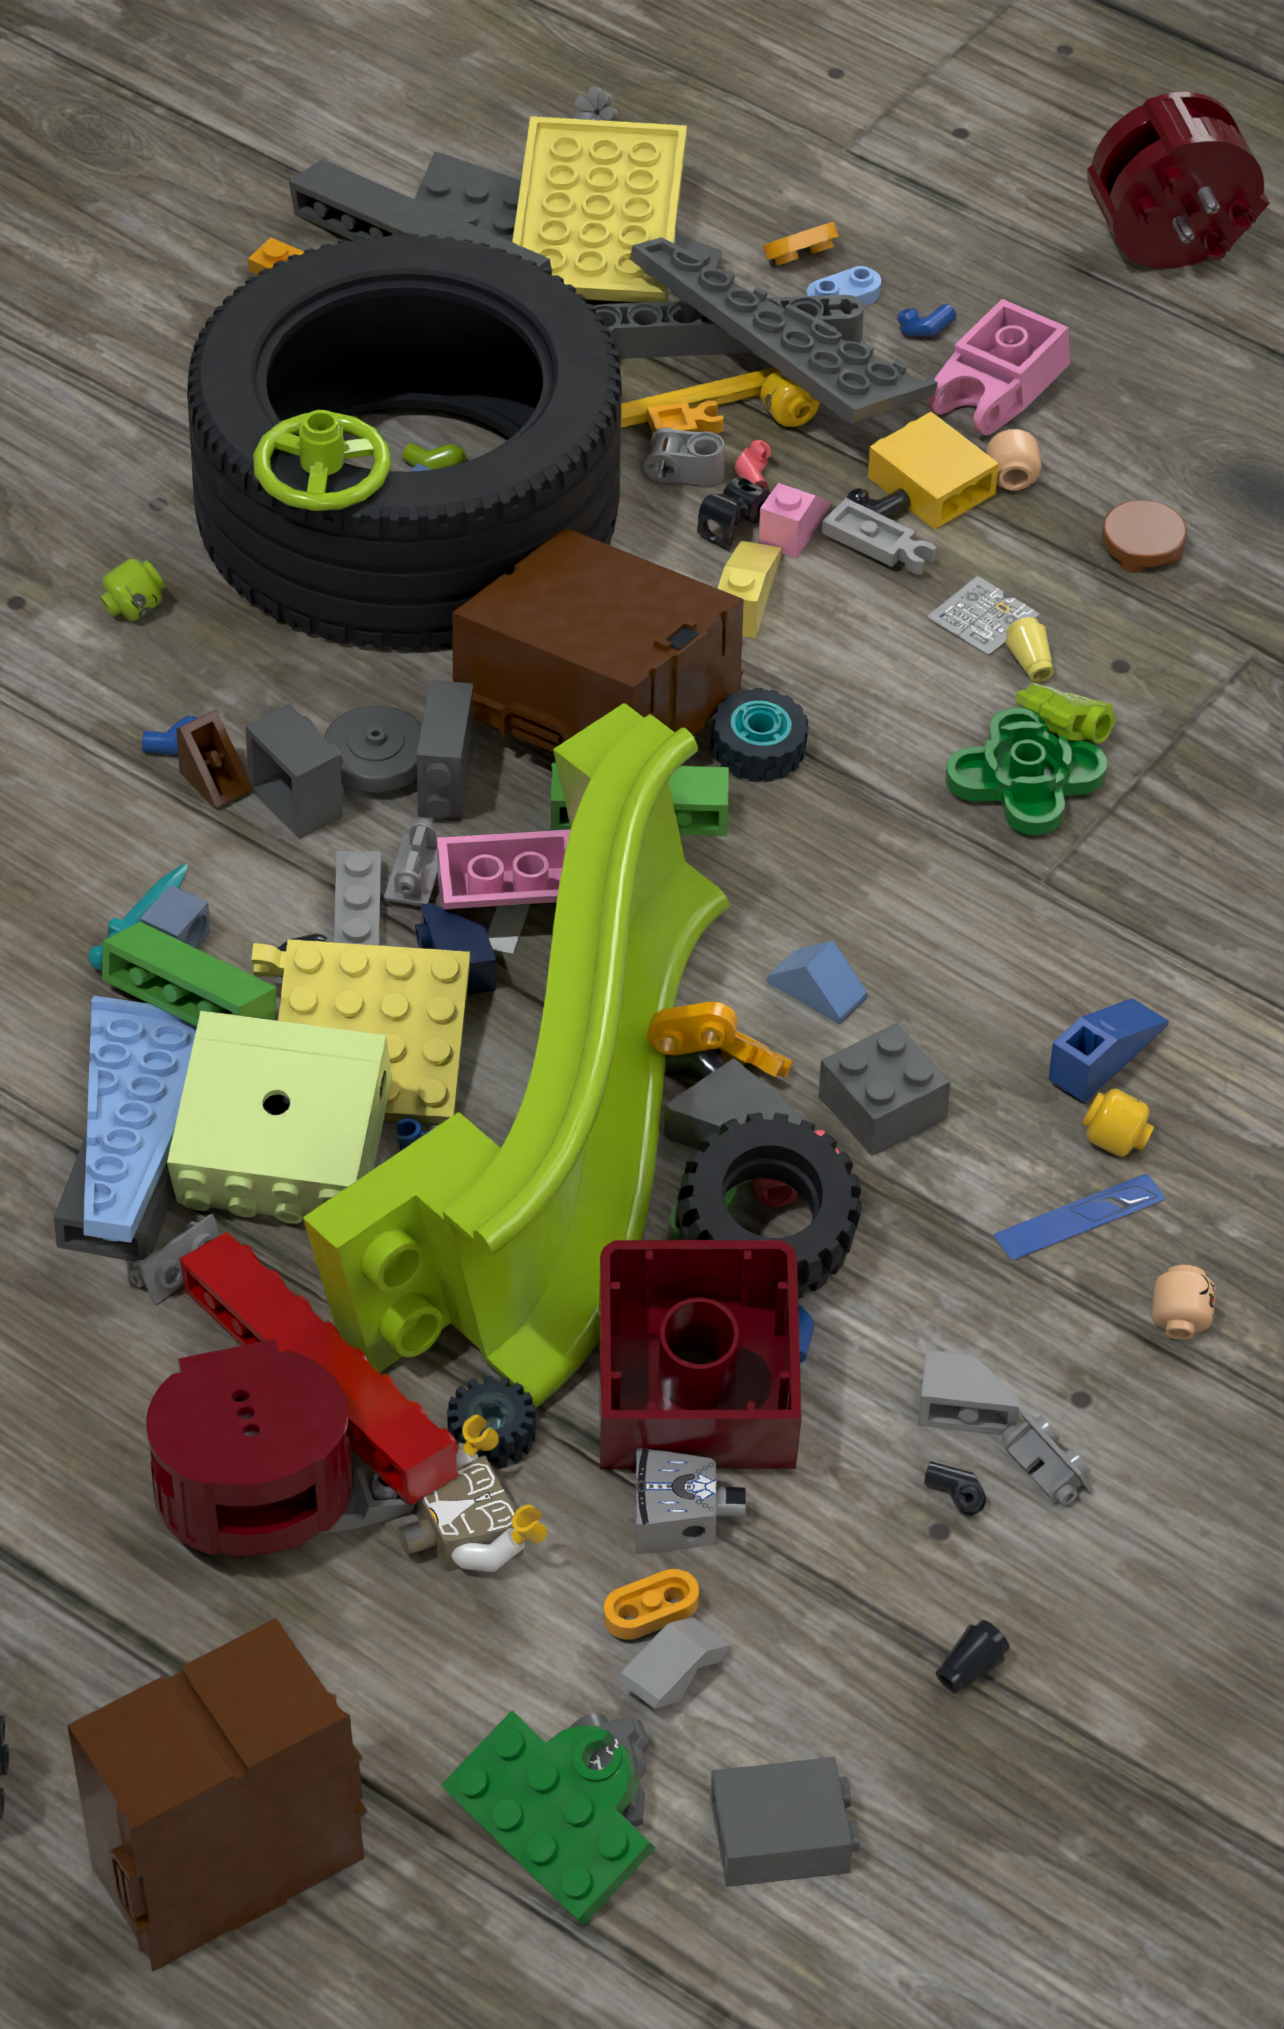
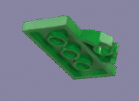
[440,1710,656,1925]

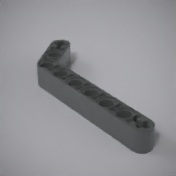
[594,295,864,359]

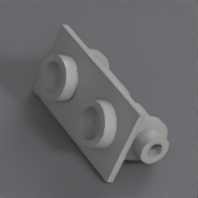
[384,819,438,906]
[128,1214,221,1305]
[1002,1408,1094,1505]

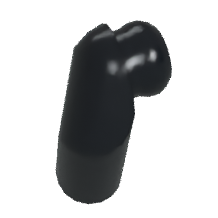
[847,488,911,518]
[924,1461,986,1515]

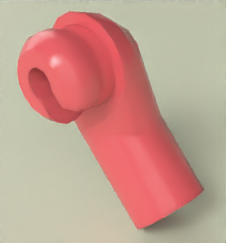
[735,440,772,489]

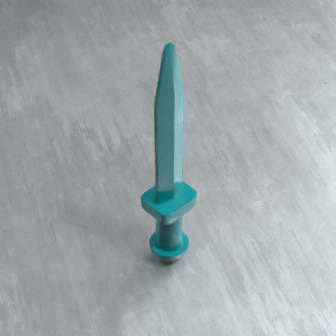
[88,864,188,971]

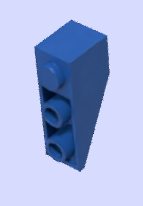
[1048,998,1169,1102]

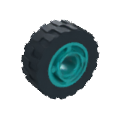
[710,688,809,782]

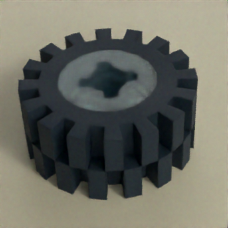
[447,1376,536,1469]

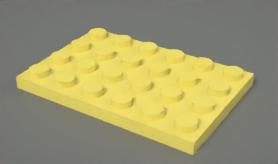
[512,116,687,303]

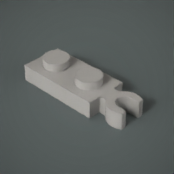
[822,498,936,575]

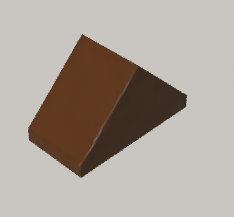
[176,710,253,808]

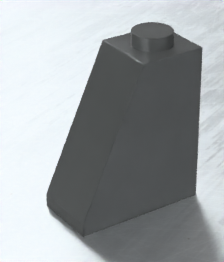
[664,1058,810,1149]

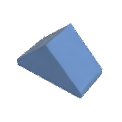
[767,940,867,1024]

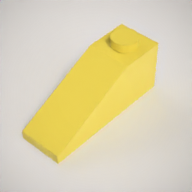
[717,541,782,639]

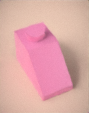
[759,483,832,558]

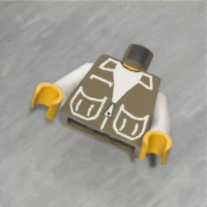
[398,1415,547,1572]

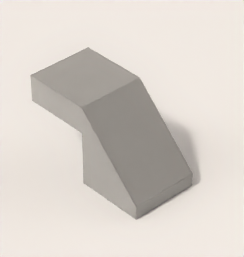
[617,1617,731,1709]

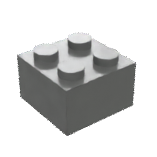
[245,704,344,839]
[818,1023,951,1156]

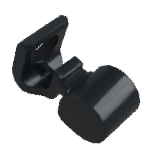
[697,476,771,549]

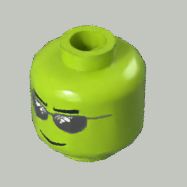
[100,558,165,622]

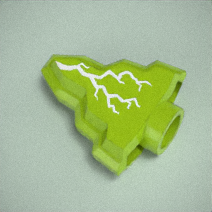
[1015,683,1117,744]

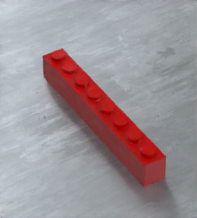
[180,1232,458,1506]

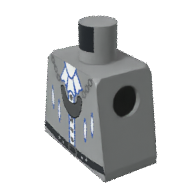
[636,1448,746,1554]

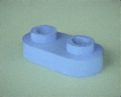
[807,266,881,306]

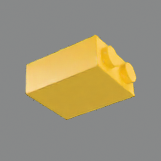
[868,412,999,530]

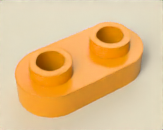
[762,221,839,266]
[647,1002,738,1055]
[603,1569,699,1640]

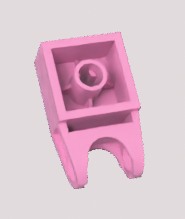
[927,299,1070,435]

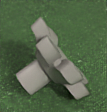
[574,86,617,121]

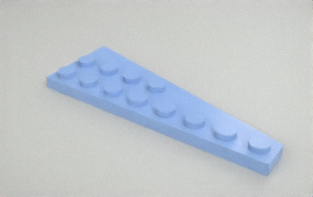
[84,995,197,1243]

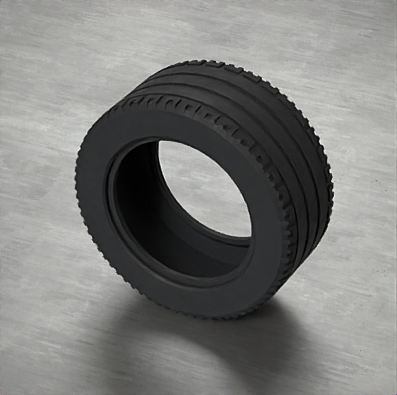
[187,234,622,650]

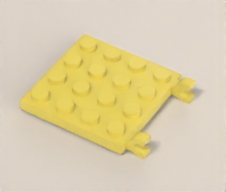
[251,939,471,1124]

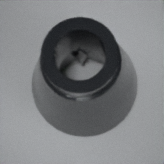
[935,1620,1010,1694]

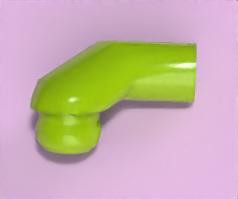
[402,442,466,469]

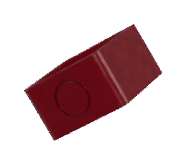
[599,1240,802,1469]

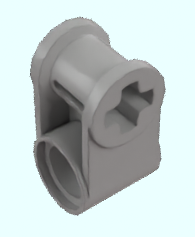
[643,428,725,487]

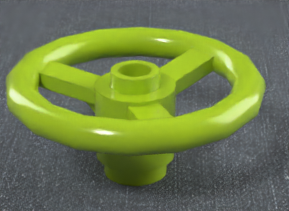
[253,410,392,511]

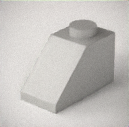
[918,1350,1020,1435]

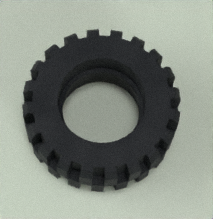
[675,1113,862,1299]

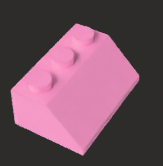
[437,829,571,909]

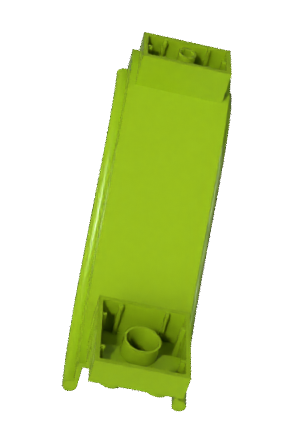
[303,703,729,1408]

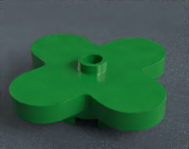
[945,707,1107,835]

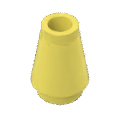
[1006,617,1054,683]

